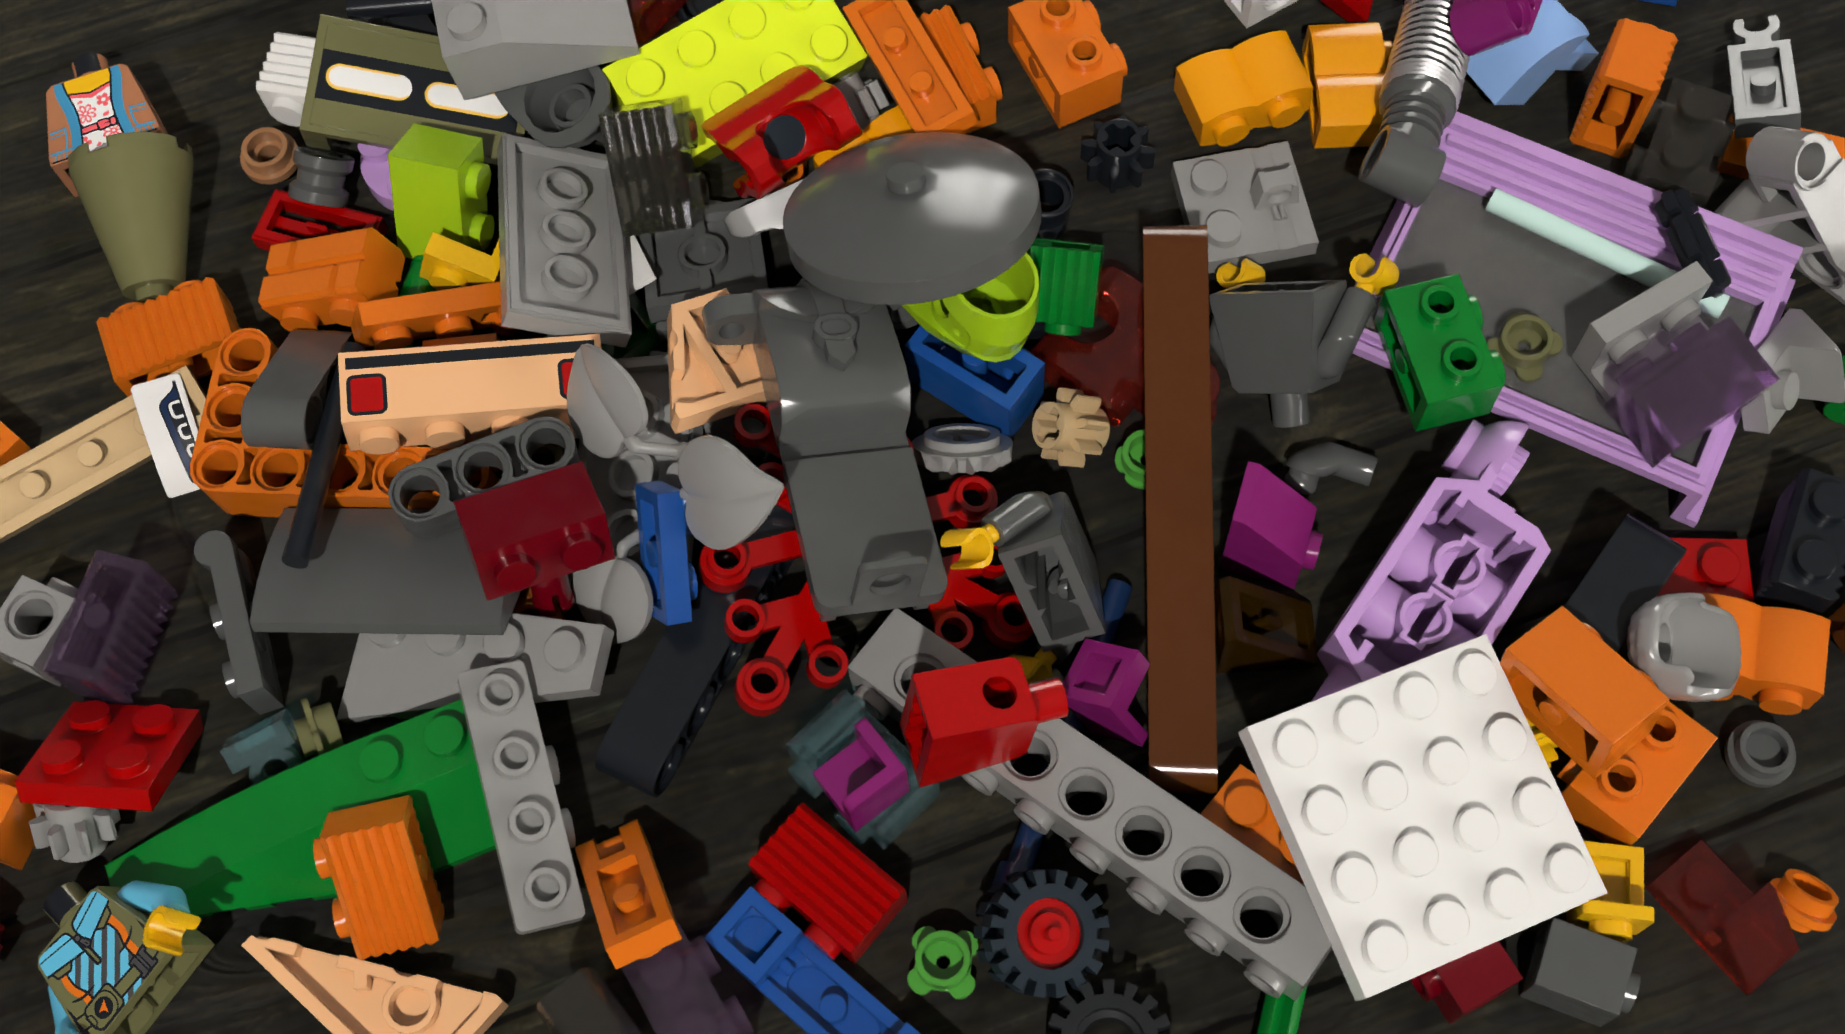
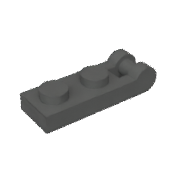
[194,530,285,715]

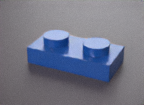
[635,480,698,626]

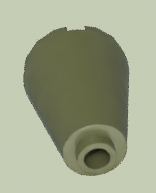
[68,132,194,303]

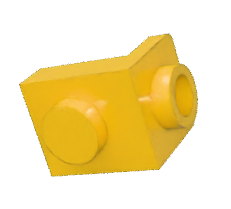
[419,232,500,291]
[1566,841,1654,943]

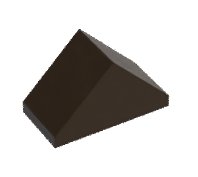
[1214,576,1319,673]

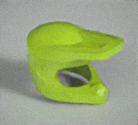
[901,252,1039,363]

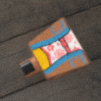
[46,53,168,197]

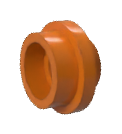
[1765,869,1839,933]

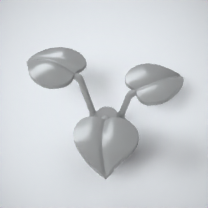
[567,343,785,646]

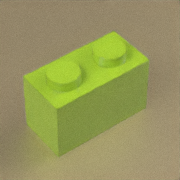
[388,123,494,259]

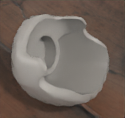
[1626,592,1742,702]

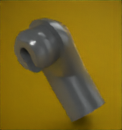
[1284,442,1378,495]

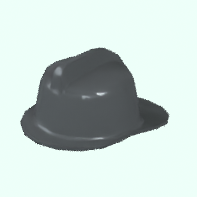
[495,65,613,149]

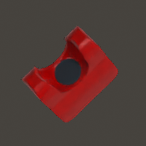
[701,65,862,199]

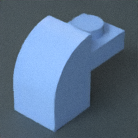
[1466,0,1599,105]

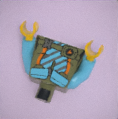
[38,880,215,1034]

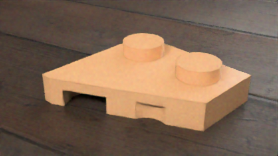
[667,288,767,434]

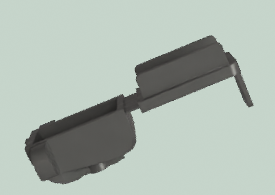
[702,280,948,622]

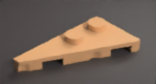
[241,935,509,1034]

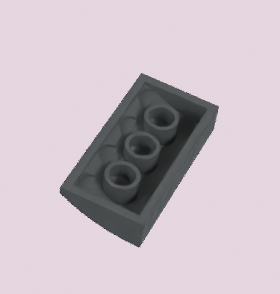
[250,508,521,635]

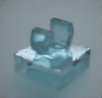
[220,708,303,785]

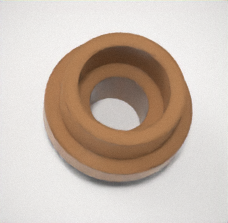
[240,127,298,184]

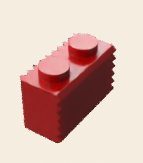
[748,803,908,964]

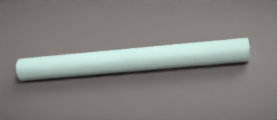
[1485,188,1730,319]

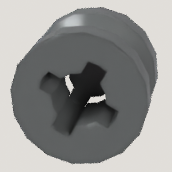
[288,147,355,208]

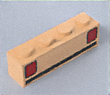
[338,334,601,455]

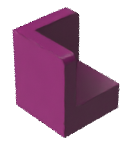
[1063,638,1150,747]
[812,717,910,832]

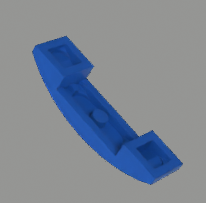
[704,886,920,1034]

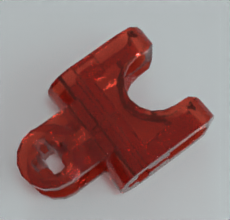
[1031,267,1220,427]

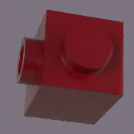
[1410,941,1523,1025]

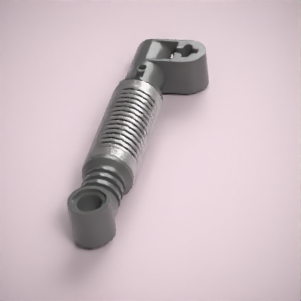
[1358,0,1470,208]

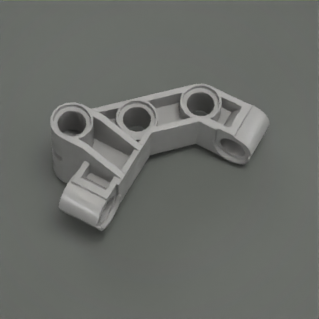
[1714,126,1845,305]

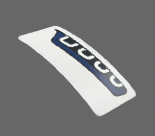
[131,373,200,498]

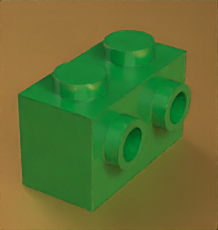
[1374,273,1506,432]

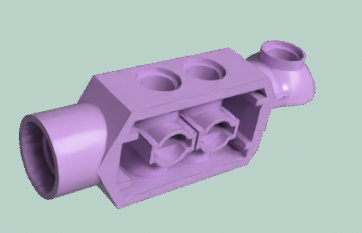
[1311,419,1551,702]

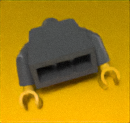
[1209,253,1399,428]
[940,491,1106,683]

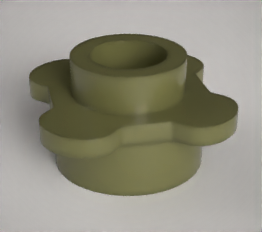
[1487,312,1563,383]
[293,697,344,758]

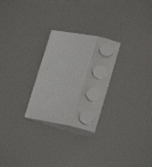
[431,0,640,101]

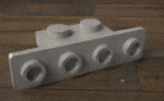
[457,660,585,935]

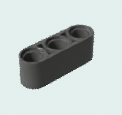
[241,329,355,450]
[388,416,580,538]

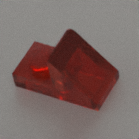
[1645,840,1800,996]

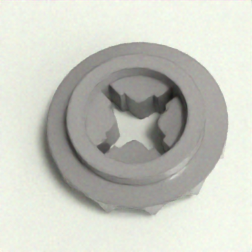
[912,423,1013,475]

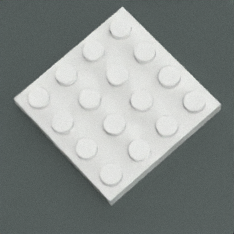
[1238,634,1608,1001]

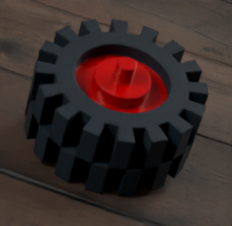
[974,869,1110,998]

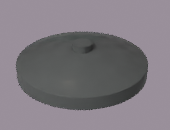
[783,132,1042,305]

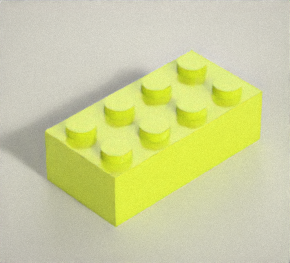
[602,0,868,188]

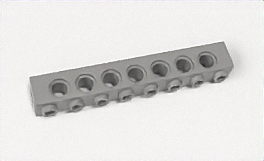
[847,608,1332,1002]

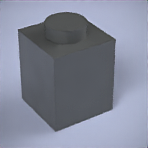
[1519,918,1641,1027]

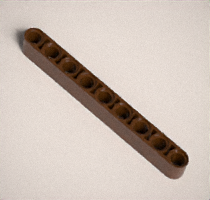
[1143,225,1218,794]

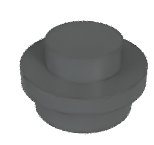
[1724,720,1796,788]

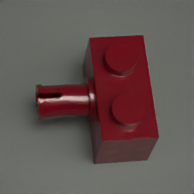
[453,461,616,617]

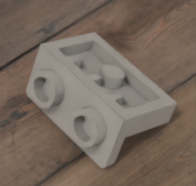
[1571,261,1716,405]

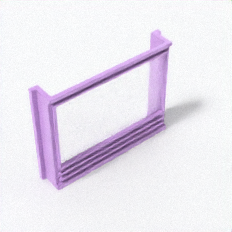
[1352,112,1803,528]

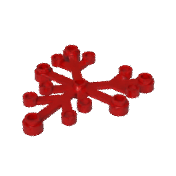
[698,404,1034,716]

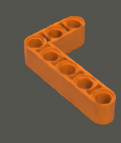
[190,327,500,518]

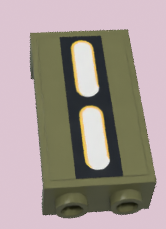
[299,14,535,168]

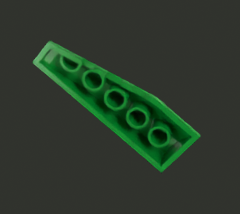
[105,699,496,918]

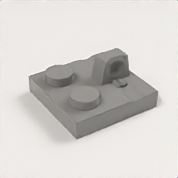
[1171,141,1319,274]

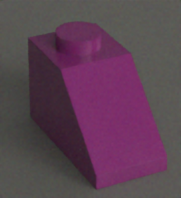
[1219,461,1323,589]

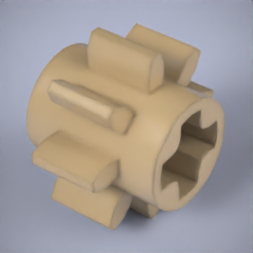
[1032,388,1110,468]

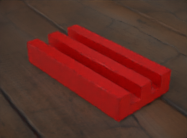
[251,189,388,251]

